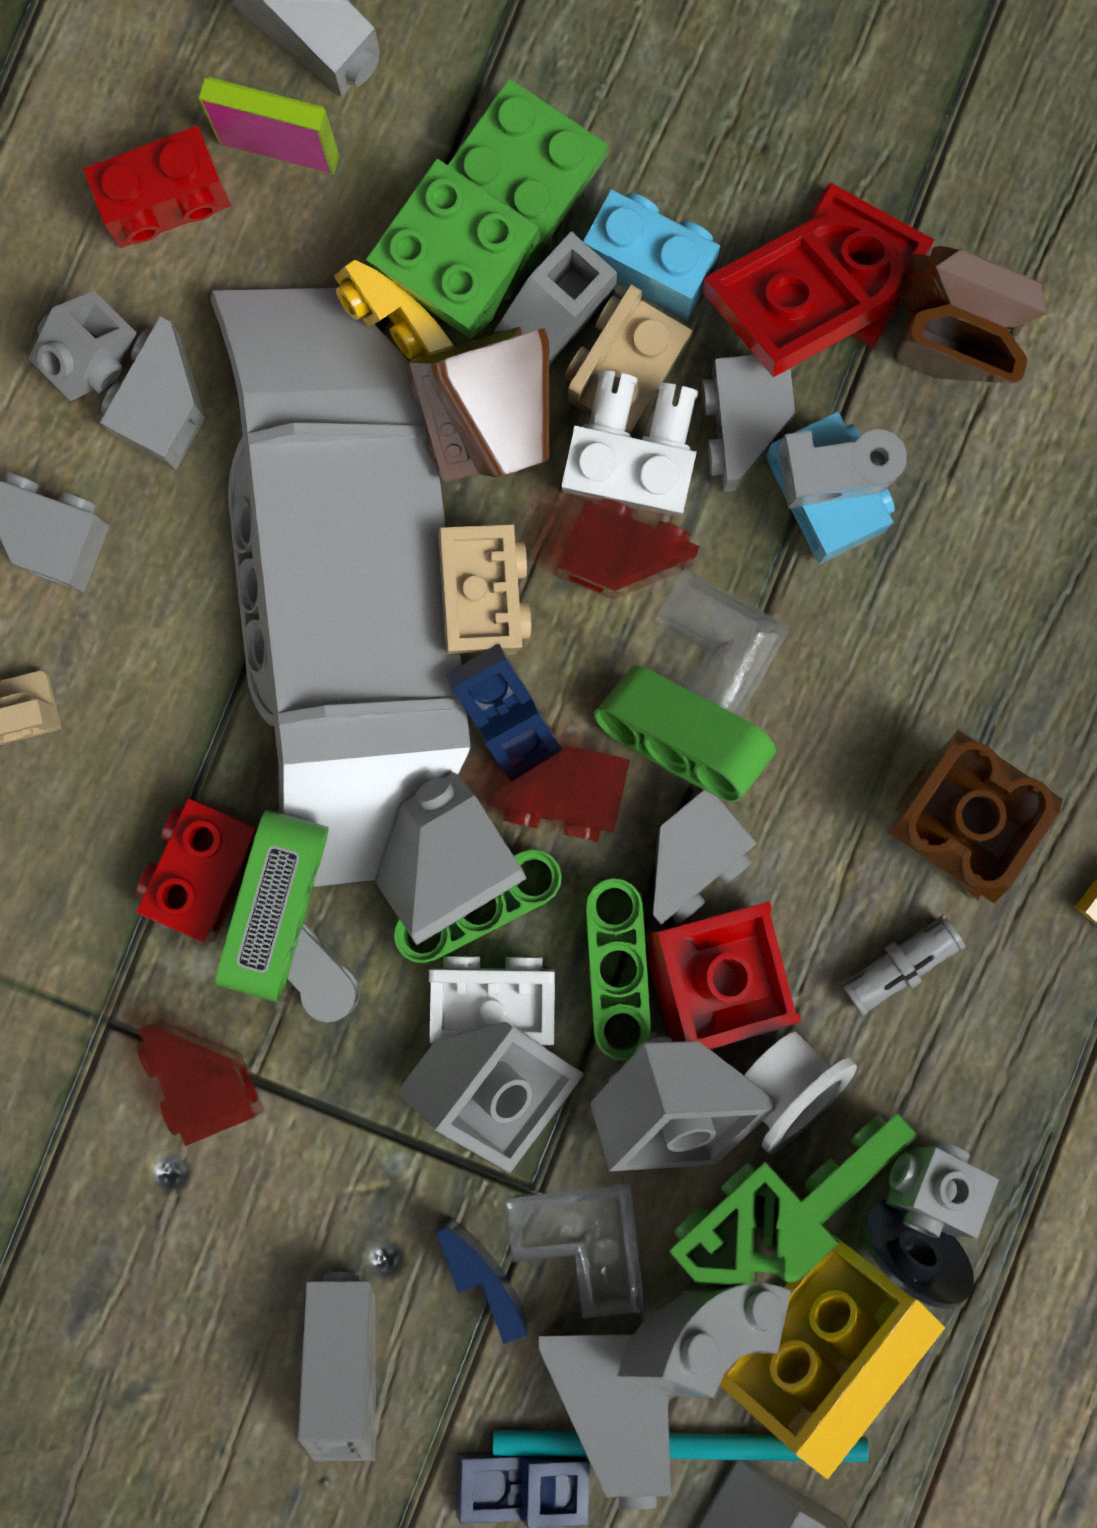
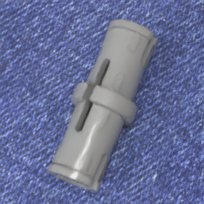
[840,915,966,1016]

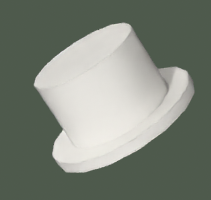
[744,1031,857,1155]

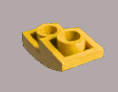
[334,260,453,359]

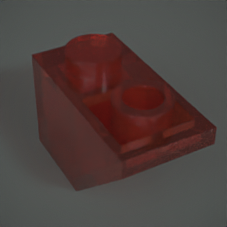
[557,498,700,600]
[492,746,630,843]
[137,1020,264,1146]

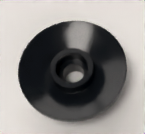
[863,1200,974,1308]

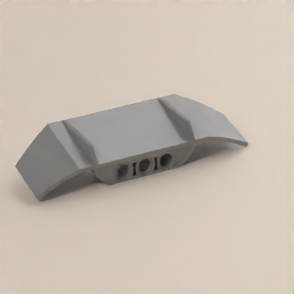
[210,288,471,887]

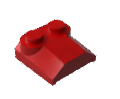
[647,902,801,1049]

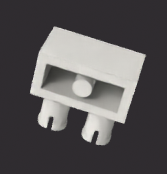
[562,370,698,518]

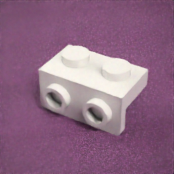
[429,956,555,1045]

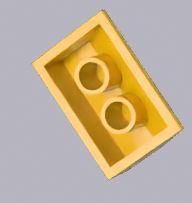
[719,1236,945,1480]

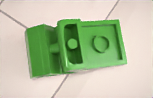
[366,78,609,339]
[669,1113,916,1284]

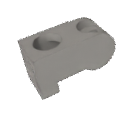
[778,429,907,508]
[287,922,360,1022]

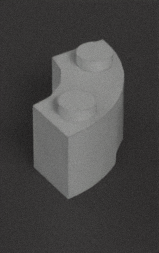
[617,1284,791,1398]

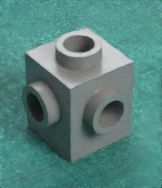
[28,290,137,401]
[885,1140,999,1239]

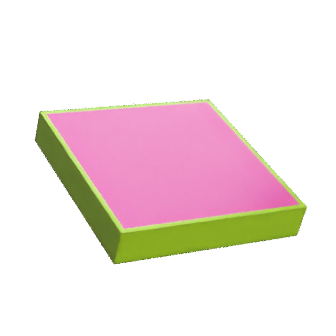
[198,77,340,175]

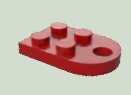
[703,215,903,378]

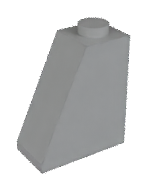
[232,0,380,97]
[298,1272,376,1461]
[539,1335,671,1509]

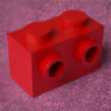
[83,125,231,248]
[136,798,258,943]

